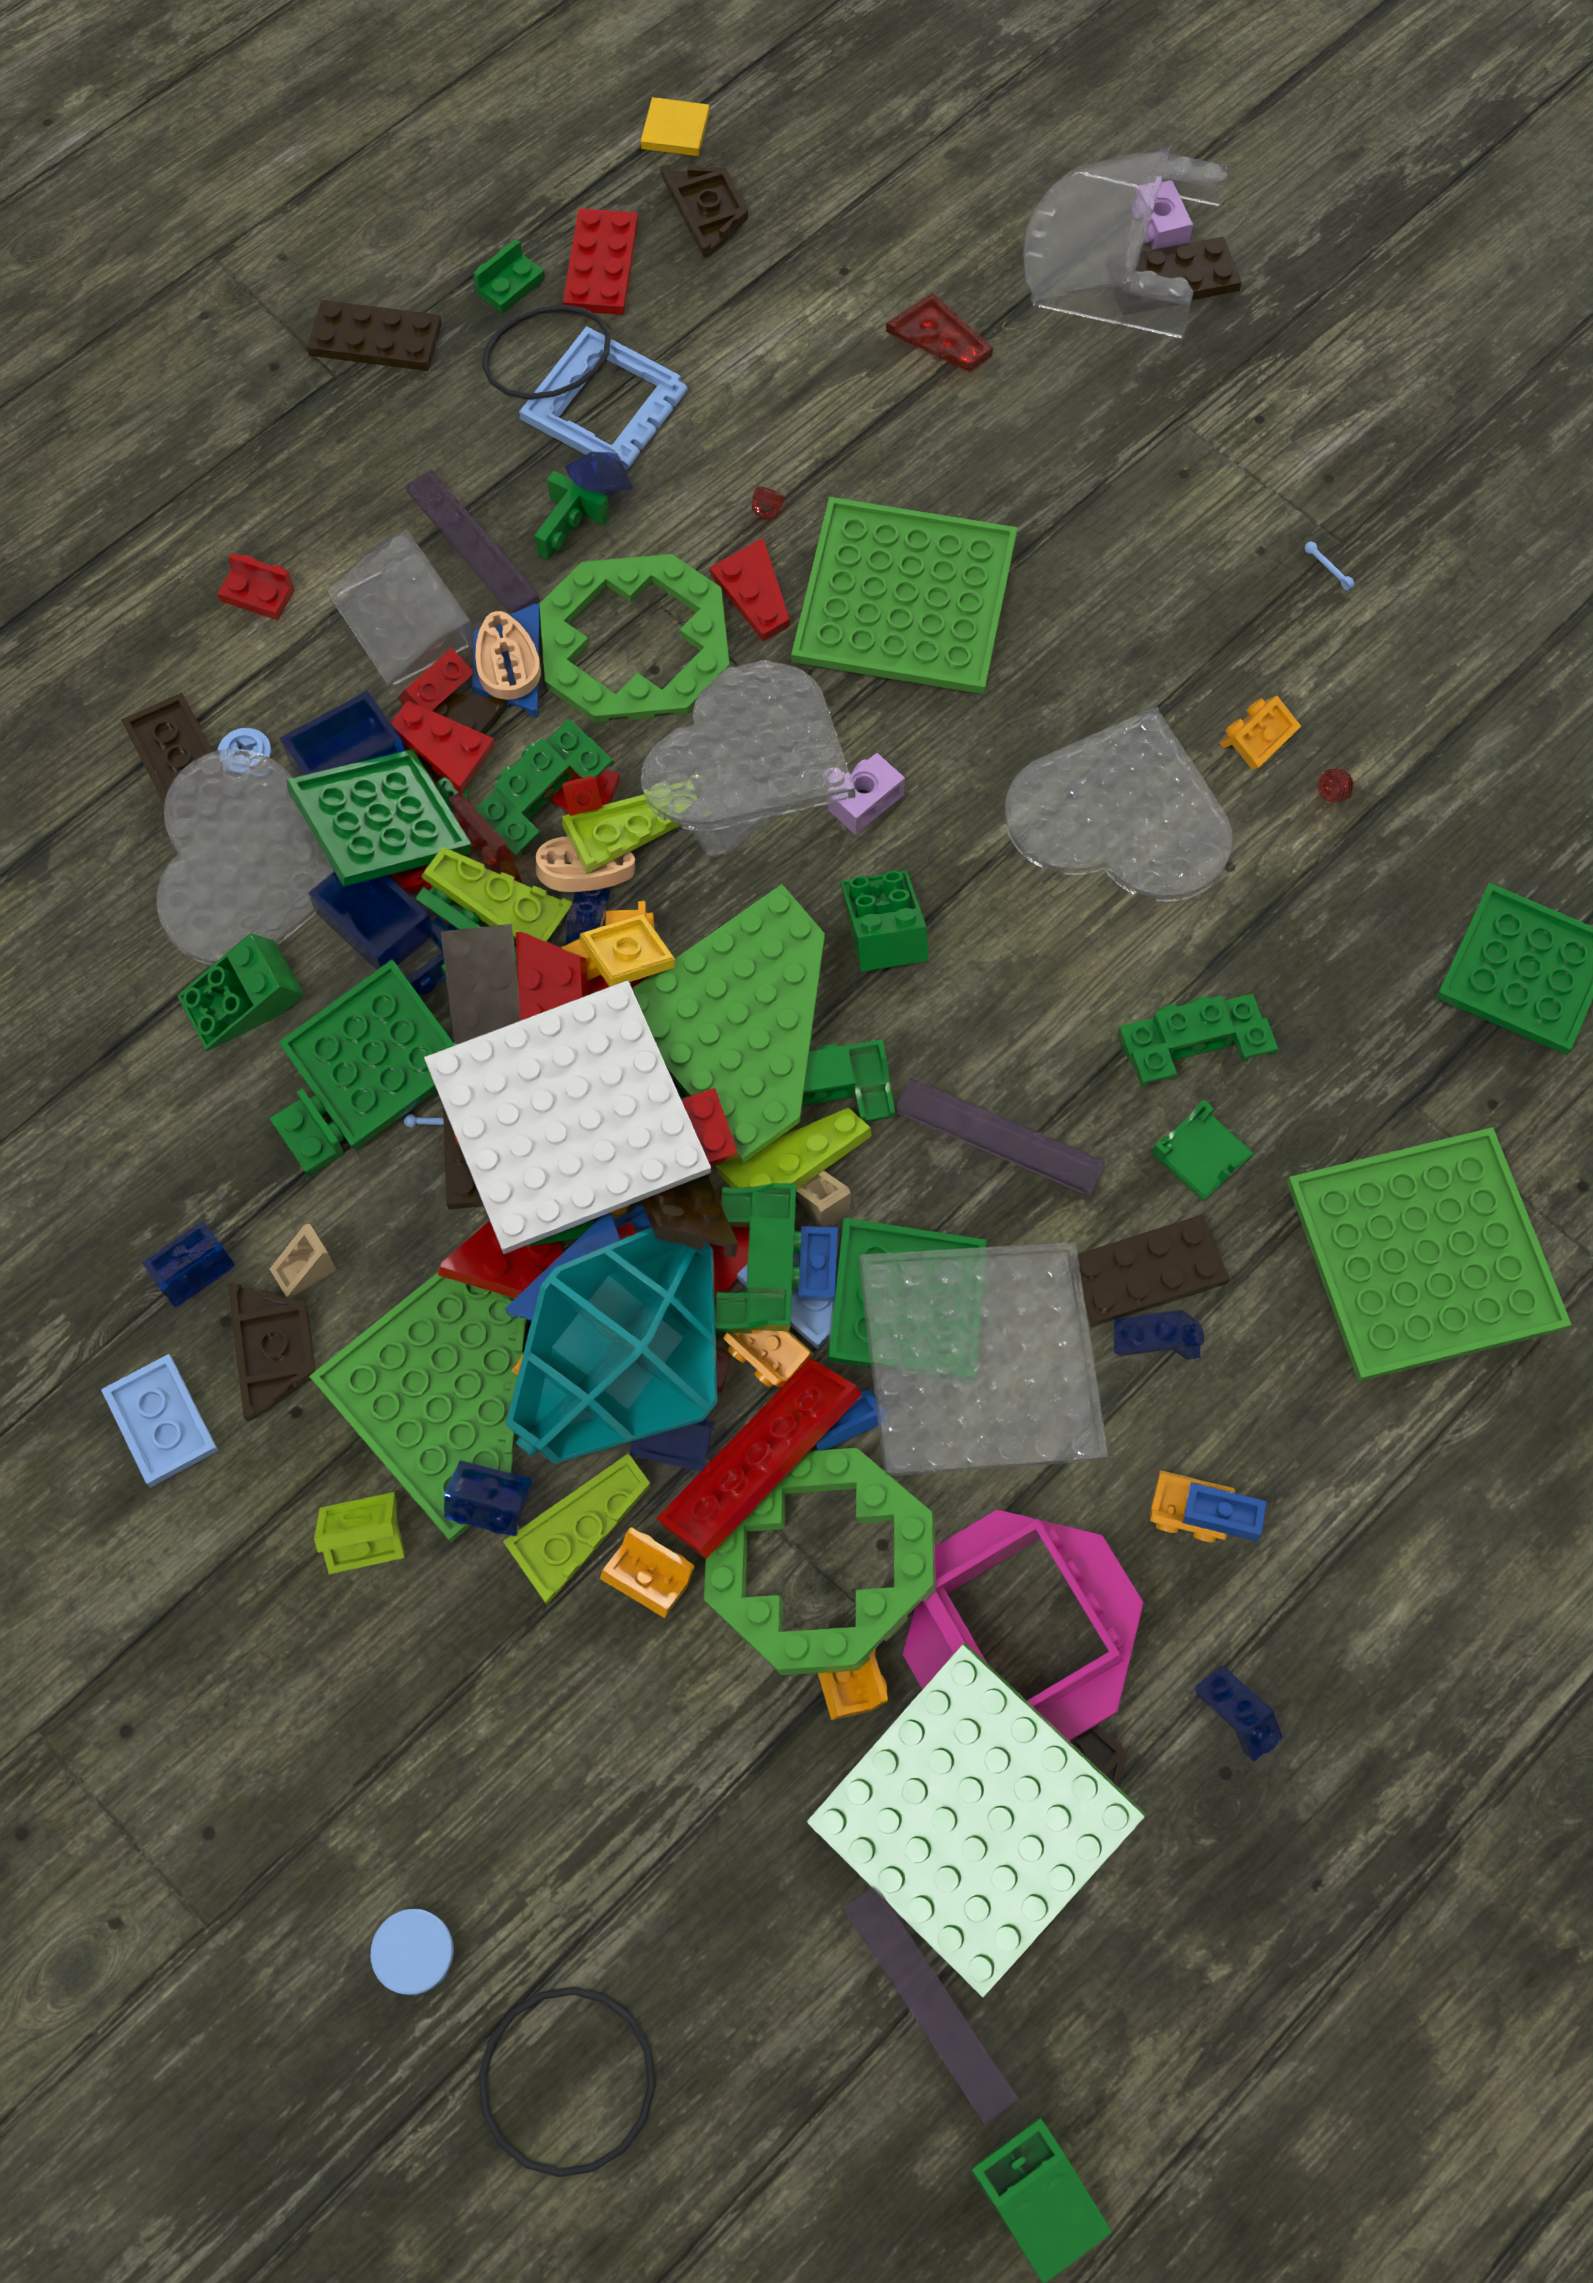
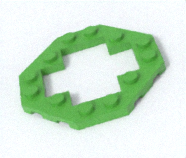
[539,554,730,723]
[704,1448,936,1675]

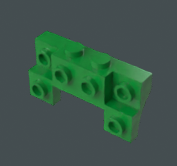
[473,718,615,858]
[1117,994,1278,1088]
[782,1039,895,1136]
[715,1183,801,1334]

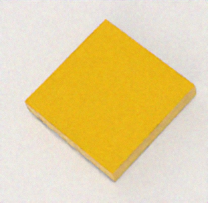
[641,97,710,157]
[580,914,675,987]

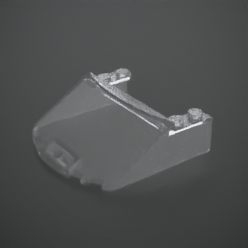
[1023,145,1229,338]

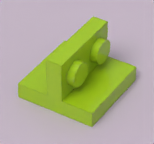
[314,1492,405,1574]

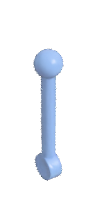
[1305,542,1354,591]
[404,1114,444,1128]

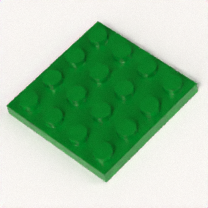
[287,749,471,887]
[1436,883,1593,1055]
[279,960,455,1150]
[826,1218,987,1383]

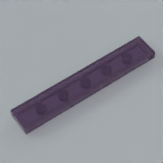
[406,470,540,614]
[895,1078,1105,1196]
[843,1886,1018,2125]

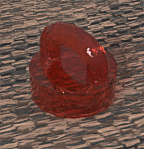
[751,486,785,520]
[1318,769,1353,802]

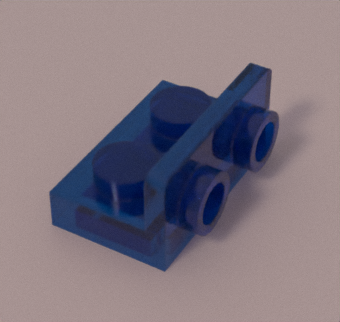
[142,1221,235,1307]
[630,1415,716,1471]
[444,1460,533,1537]

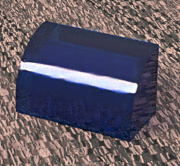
[565,452,633,491]

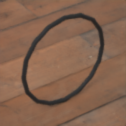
[482,305,611,400]
[478,1987,655,2177]

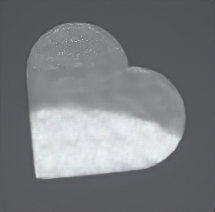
[641,660,856,831]
[1004,707,1232,902]
[156,749,350,965]

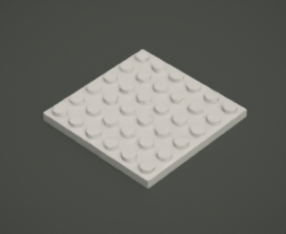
[424,980,711,1254]

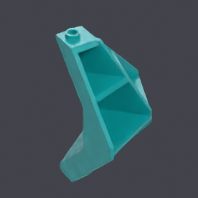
[506,1228,717,1464]

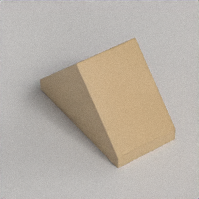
[796,1171,851,1227]
[270,1224,337,1297]

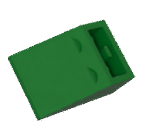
[840,870,929,972]
[177,933,305,1051]
[969,2118,1112,2283]

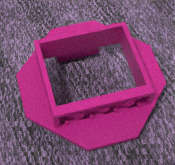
[903,1510,1144,1741]

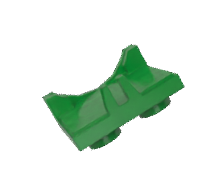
[1152,1099,1254,1202]

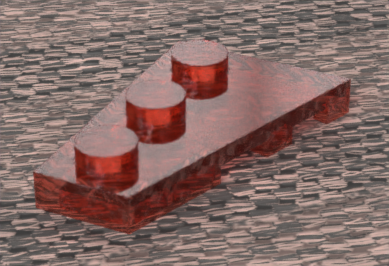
[886,292,993,372]
[448,792,523,884]

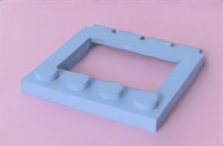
[519,326,688,470]

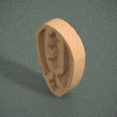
[475,611,541,700]
[536,837,635,892]

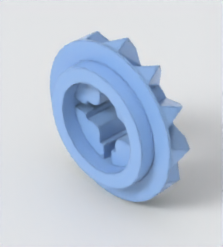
[217,728,272,777]

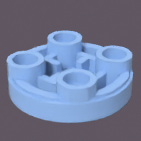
[370,1909,454,1995]

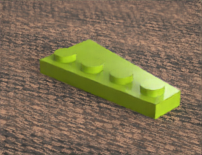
[562,783,701,874]
[421,847,574,944]
[716,1108,872,1190]
[503,1453,651,1605]

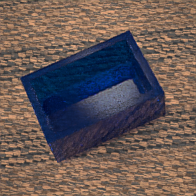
[280,690,405,776]
[308,871,435,970]

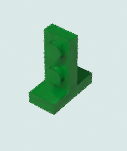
[534,471,610,560]

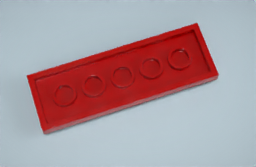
[656,1358,862,1559]

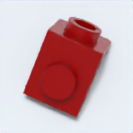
[562,776,603,816]

